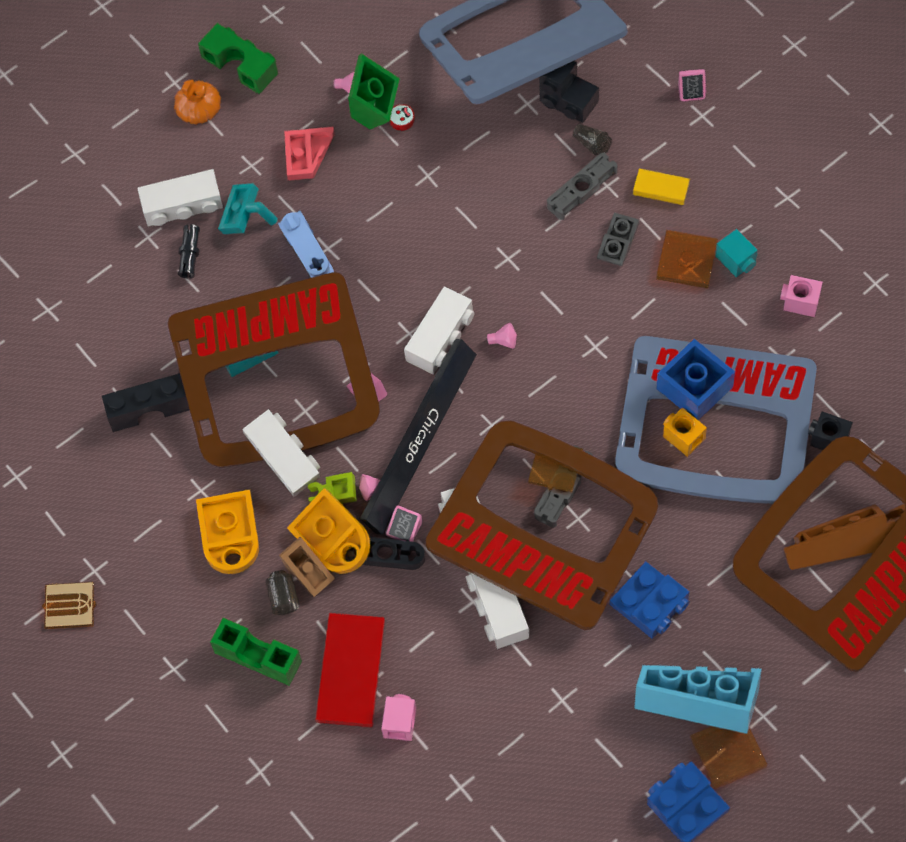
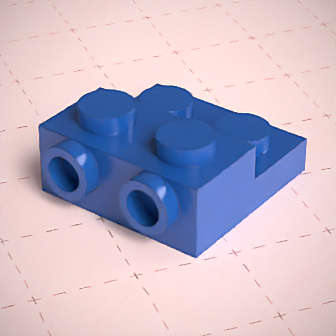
[609,561,690,639]
[647,761,730,842]

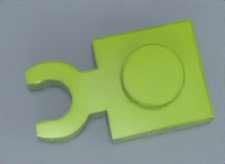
[308,472,357,504]

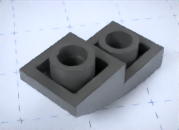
[597,212,639,266]

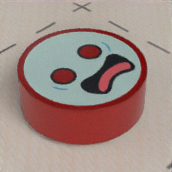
[390,104,415,131]

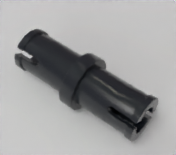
[178,224,200,279]

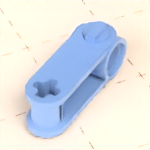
[278,211,334,278]

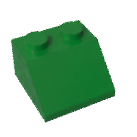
[348,54,400,130]

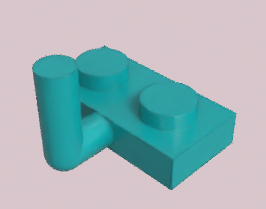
[218,183,278,234]

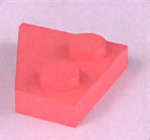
[284,127,335,181]

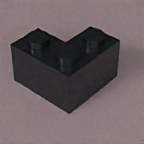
[539,61,599,123]

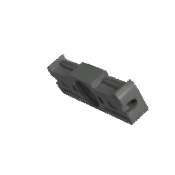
[547,153,618,220]
[534,445,593,528]

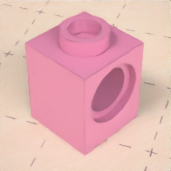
[780,275,822,317]
[382,694,416,741]

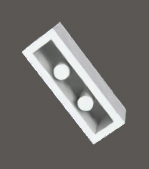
[138,169,223,226]
[404,287,474,375]
[243,409,320,497]

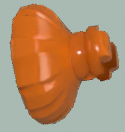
[174,80,221,125]

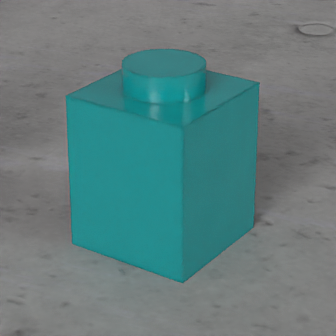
[715,229,758,277]

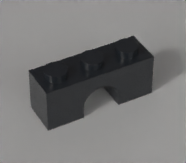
[102,373,190,432]

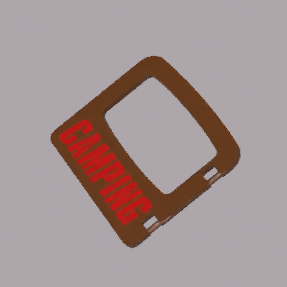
[168,272,380,468]
[425,421,658,630]
[733,436,906,672]

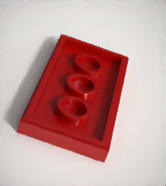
[316,613,385,727]

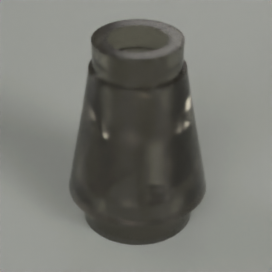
[573,124,612,155]

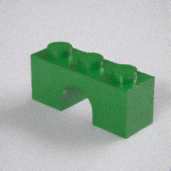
[198,23,278,95]
[210,618,302,686]

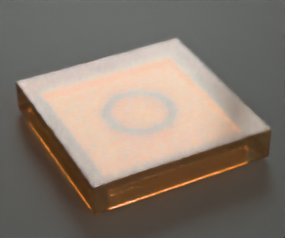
[656,230,718,289]
[690,726,768,789]

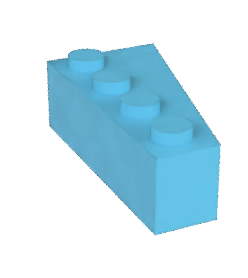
[635,665,761,734]

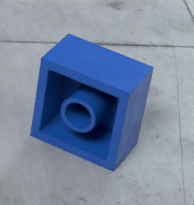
[656,339,735,420]

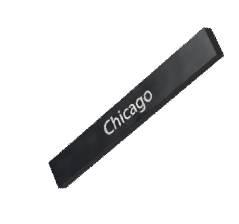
[360,339,477,535]

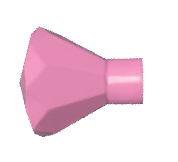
[334,72,354,92]
[487,323,517,349]
[359,474,380,501]

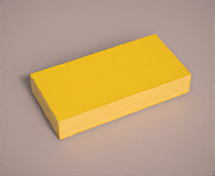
[633,168,690,205]

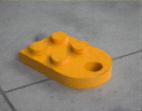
[287,488,370,574]
[196,490,259,574]

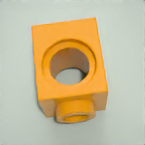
[663,408,707,457]

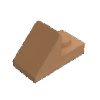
[279,537,335,597]

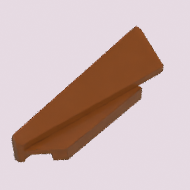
[784,504,905,570]

